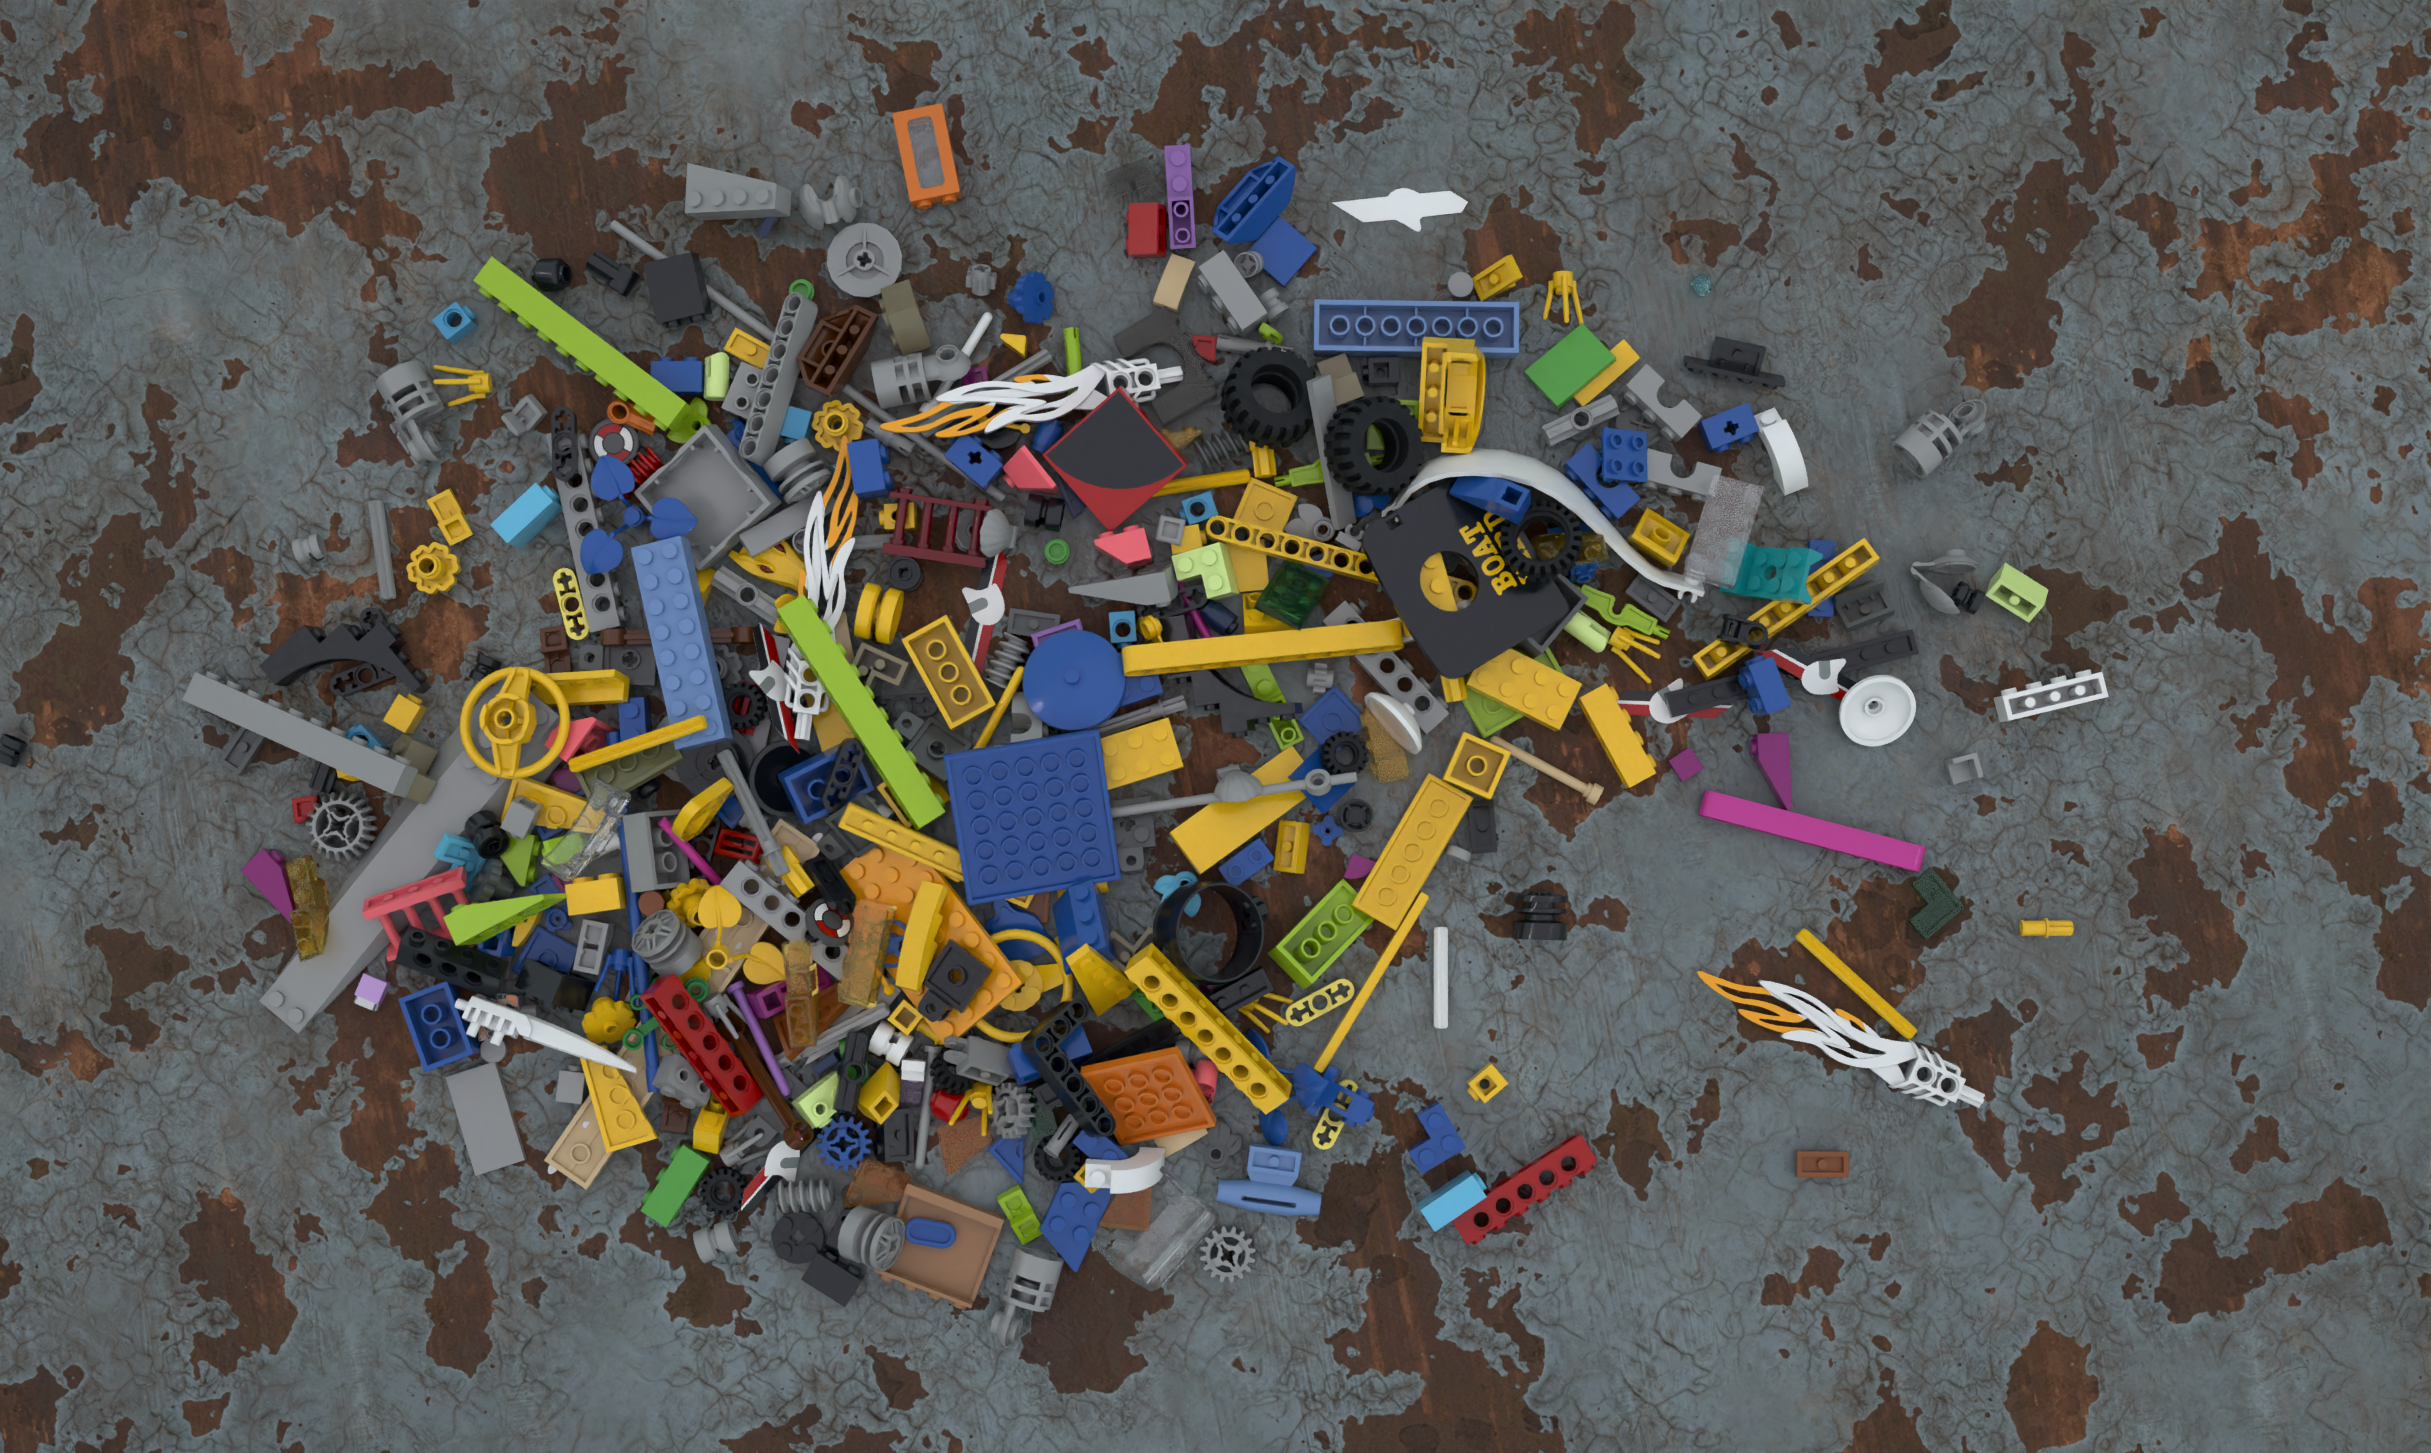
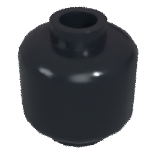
[531,258,572,291]

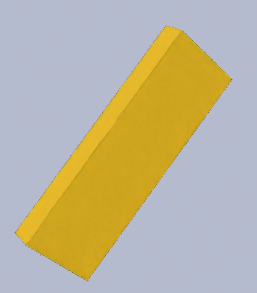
[723,327,800,372]
[1572,339,1640,407]

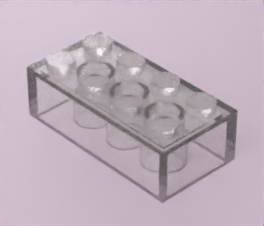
[1683,473,1764,590]

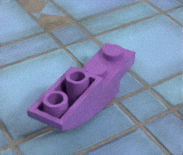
[1164,144,1196,249]

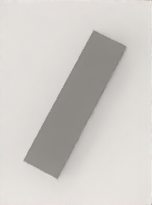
[738,486,836,559]

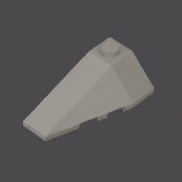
[1068,560,1178,607]

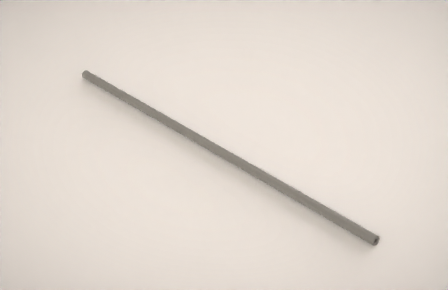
[609,220,1007,503]

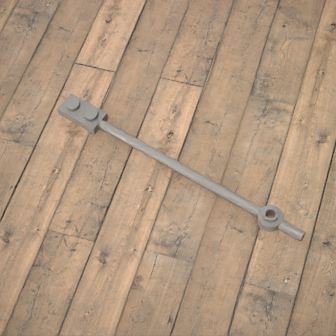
[1111,769,1358,818]

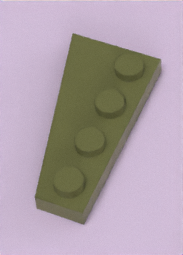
[575,740,686,811]

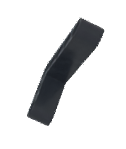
[1021,999,1116,1138]

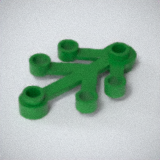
[622,977,709,1050]

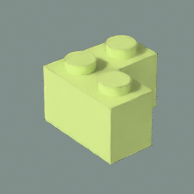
[1171,542,1239,601]

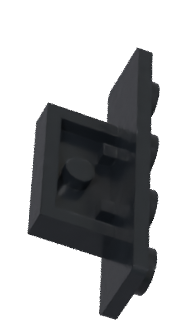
[1683,336,1786,389]

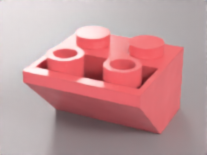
[1094,525,1153,569]

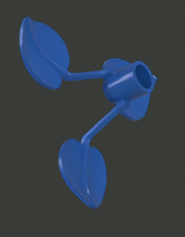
[580,455,698,575]
[1245,1028,1329,1147]

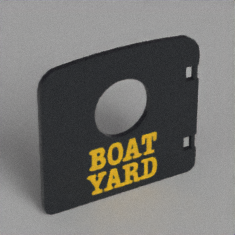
[1362,477,1568,679]

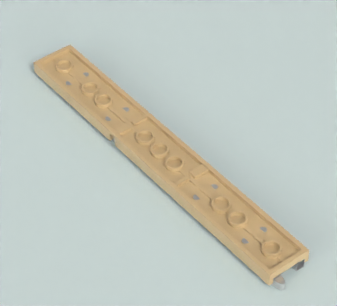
[544,818,824,1190]

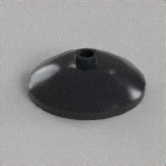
[748,740,817,817]

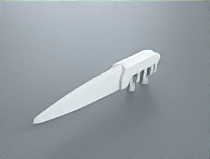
[455,996,636,1073]

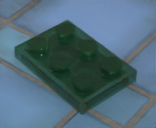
[1254,560,1331,631]

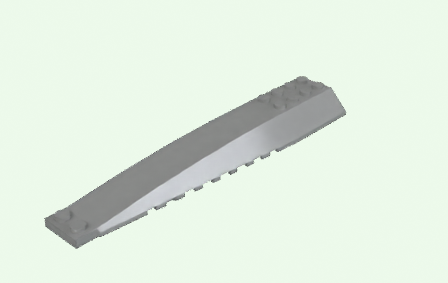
[259,678,564,1034]

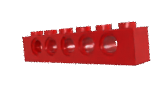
[639,973,764,1118]
[1452,1132,1598,1245]

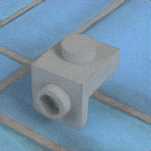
[501,394,548,436]

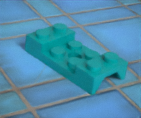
[1719,542,1823,605]

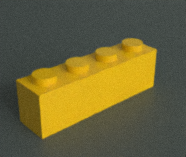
[1576,683,1656,789]

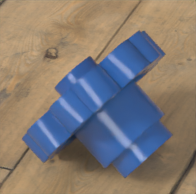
[1008,271,1054,324]

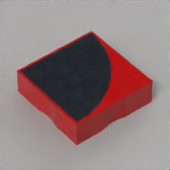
[1042,385,1189,531]

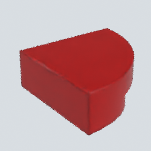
[1192,334,1217,363]
[291,795,320,824]

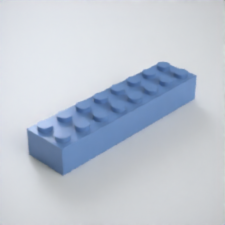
[1313,299,1519,359]
[631,536,733,751]

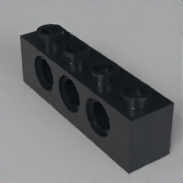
[395,925,509,999]

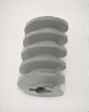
[983,632,1031,689]
[778,1179,834,1213]

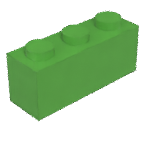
[640,1142,713,1228]

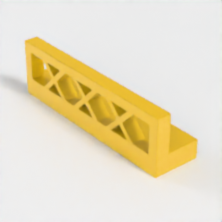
[531,669,630,707]

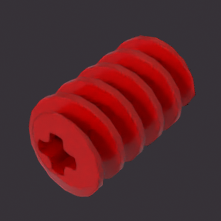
[623,445,665,501]

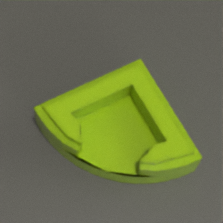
[1258,322,1284,346]

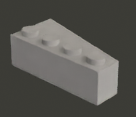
[685,163,791,221]

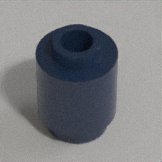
[1200,600,1239,637]

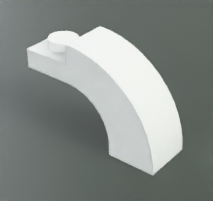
[1754,407,1808,496]
[1085,1147,1165,1194]

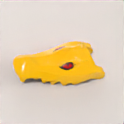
[728,540,822,595]

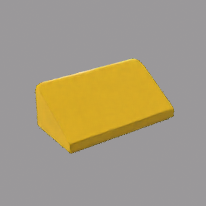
[1273,820,1310,874]

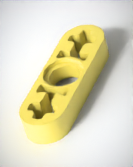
[553,568,591,641]
[1285,978,1354,1026]
[1312,1079,1358,1150]

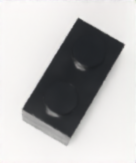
[801,1249,865,1307]

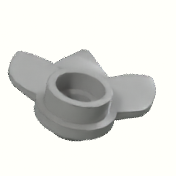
[1284,503,1336,553]

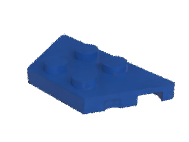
[1039,1180,1112,1272]

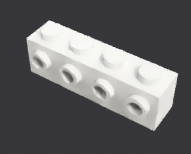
[1994,669,2109,722]

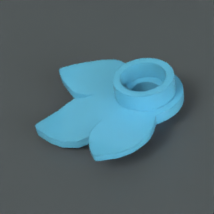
[1153,871,1201,918]

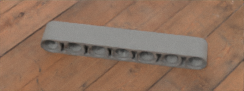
[739,292,818,467]

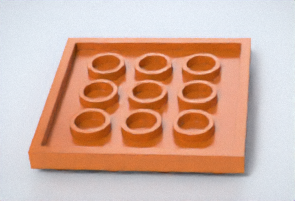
[1080,1046,1217,1146]

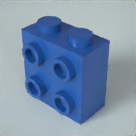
[1738,654,1792,717]

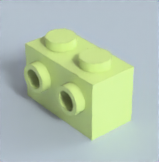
[1985,563,2048,623]
[791,1071,838,1128]

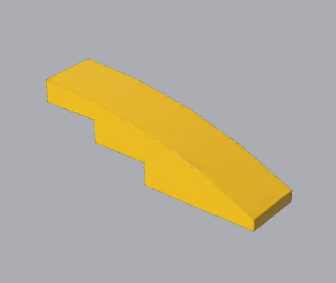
[895,880,948,992]

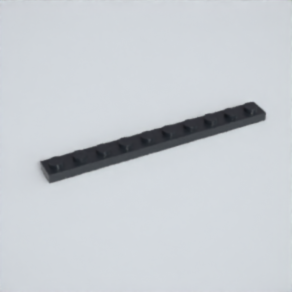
[1664,629,1919,718]
[1032,966,1274,1112]

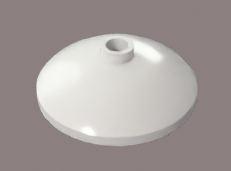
[1839,675,1916,746]
[1364,692,1422,754]

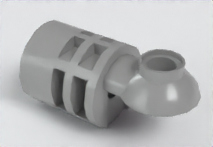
[871,345,971,410]
[375,361,444,462]
[1891,399,1987,479]
[990,1246,1064,1348]

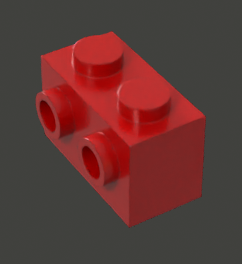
[1126,202,1167,258]

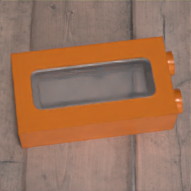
[892,103,962,210]

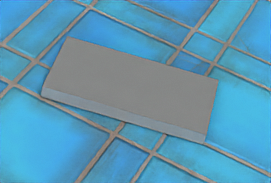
[445,1061,527,1176]

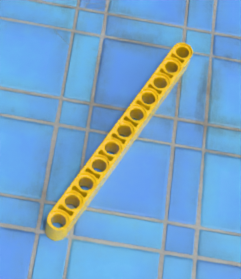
[1205,516,1477,603]
[1121,620,1404,677]

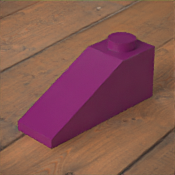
[1749,732,1792,810]
[240,849,305,926]
[746,964,833,1019]

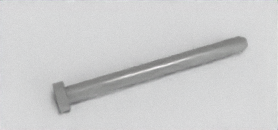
[914,1044,943,1169]

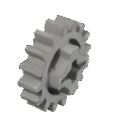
[988,1082,1034,1139]
[1200,1225,1256,1283]

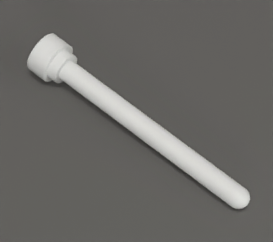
[919,312,993,419]

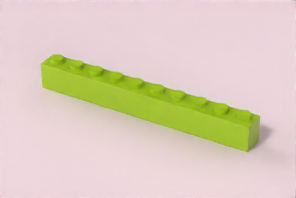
[473,256,694,433]
[776,594,946,831]

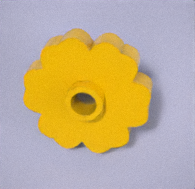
[812,400,865,452]
[406,542,461,595]
[666,878,713,928]
[582,997,636,1044]

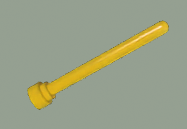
[973,666,1024,749]

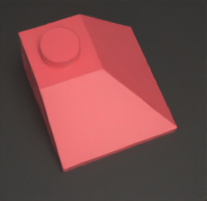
[1002,445,1059,495]
[544,717,619,763]

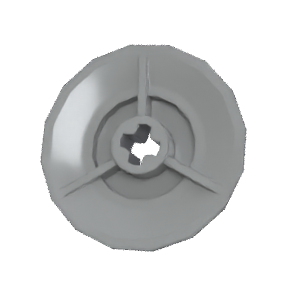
[827,223,902,298]

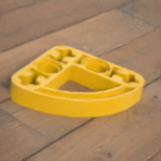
[672,777,734,842]

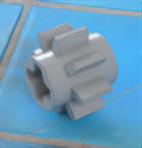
[966,264,997,296]
[1306,662,1333,694]

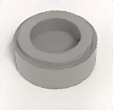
[1447,272,1473,299]
[1445,845,1472,864]
[480,1039,508,1063]

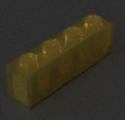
[837,899,897,1009]

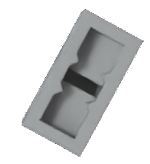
[573,918,615,975]

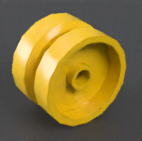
[854,582,904,645]

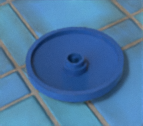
[1023,630,1127,732]

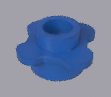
[1312,815,1343,846]
[544,905,572,932]

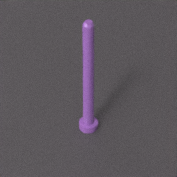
[726,981,791,1097]

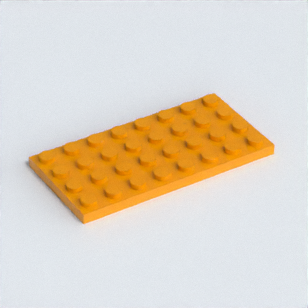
[839,821,1025,1047]

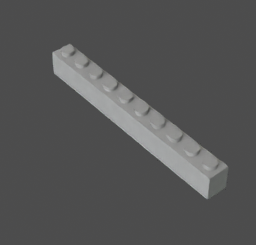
[182,671,419,798]

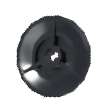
[677,728,754,798]

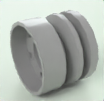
[763,438,832,505]
[631,909,702,977]
[838,1206,905,1271]

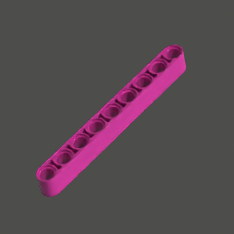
[1698,790,1926,873]

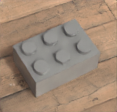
[1197,250,1268,338]
[623,809,690,893]

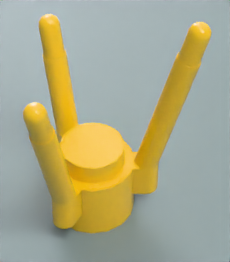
[1542,271,1584,325]
[433,365,492,407]
[1608,626,1660,684]
[1238,993,1293,1034]
[949,1081,993,1136]

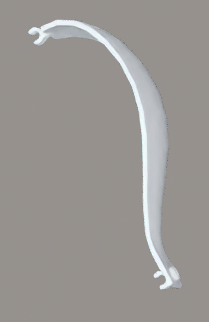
[1382,448,1705,603]

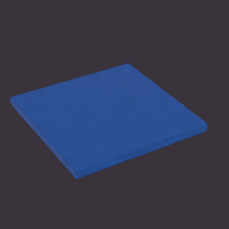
[943,728,1121,906]

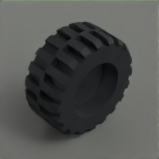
[1220,347,1316,449]
[1324,396,1424,496]

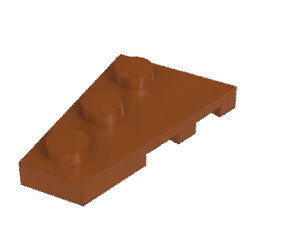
[773,981,851,1062]

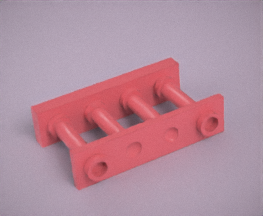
[362,866,470,962]

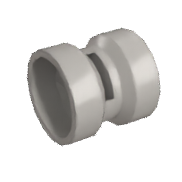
[1234,250,1264,278]
[1258,287,1290,323]
[792,529,814,556]
[292,533,327,564]

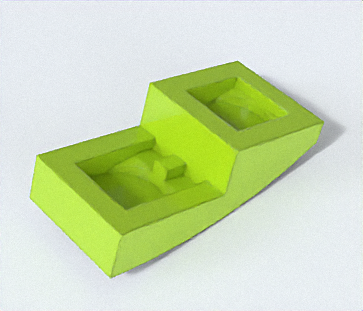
[996,1184,1042,1245]

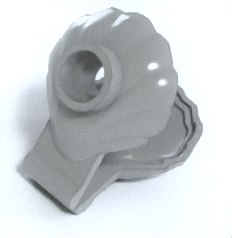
[797,175,863,231]
[955,508,1018,557]
[1911,549,1979,614]
[1214,764,1262,802]

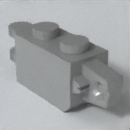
[944,1036,1015,1086]

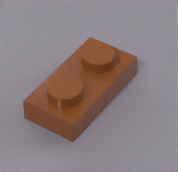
[1795,1150,1849,1178]

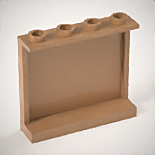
[874,1180,1006,1310]

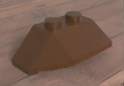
[797,304,878,398]

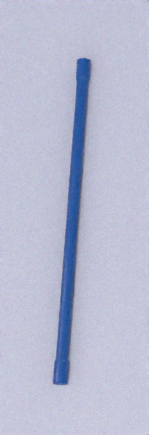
[605,731,660,1093]

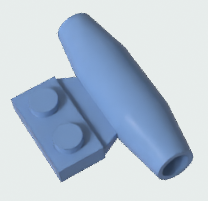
[1216,1143,1322,1216]

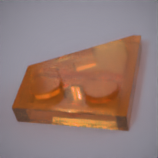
[936,1116,993,1176]
[843,1157,911,1207]
[1099,1186,1153,1231]

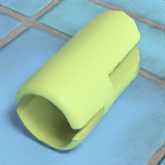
[703,352,730,401]
[1563,609,1611,653]

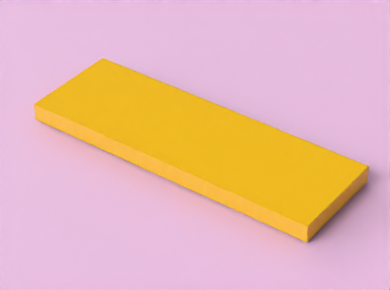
[1169,746,1307,875]
[1351,773,1474,931]

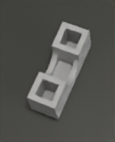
[1621,364,1702,442]
[1640,448,1722,503]
[1011,692,1049,743]

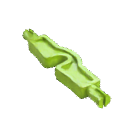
[1273,453,1384,488]
[1572,583,1670,640]

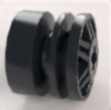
[1513,891,1568,940]

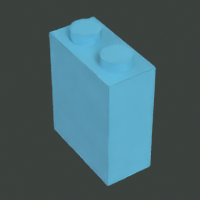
[490,483,563,549]
[1416,1169,1487,1232]

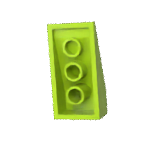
[1267,879,1375,990]
[443,893,567,946]

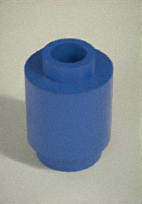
[1031,419,1065,454]

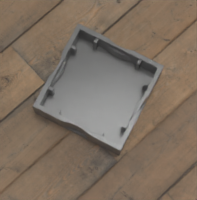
[634,424,782,571]

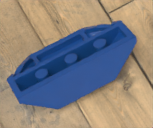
[1211,156,1297,245]

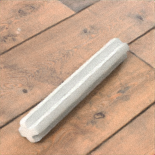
[1434,927,1448,1029]

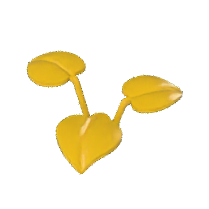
[678,885,788,988]

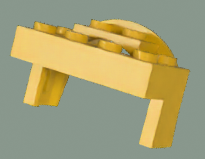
[1418,337,1486,454]

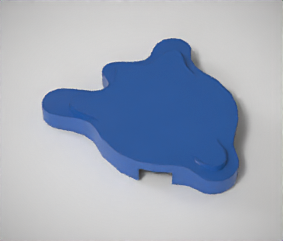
[985,899,1054,961]

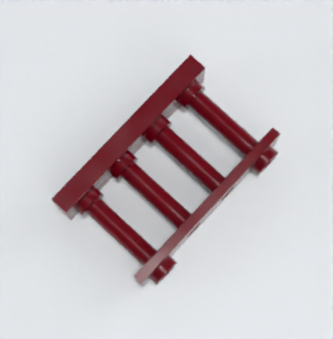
[882,487,995,568]

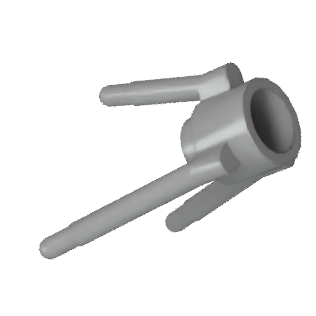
[701,991,748,1039]
[719,1117,774,1167]

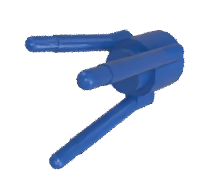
[594,949,636,1009]

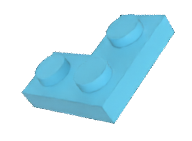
[433,832,487,892]

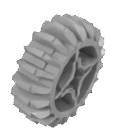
[305,791,378,861]

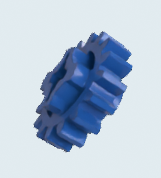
[816,1115,873,1172]

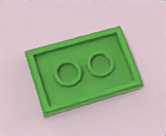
[1524,323,1616,409]

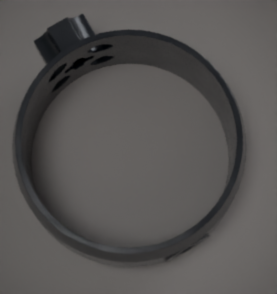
[1153,880,1269,985]

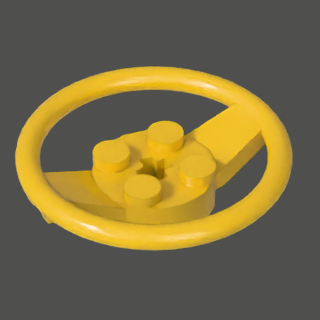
[460,667,570,779]
[975,929,1073,1043]

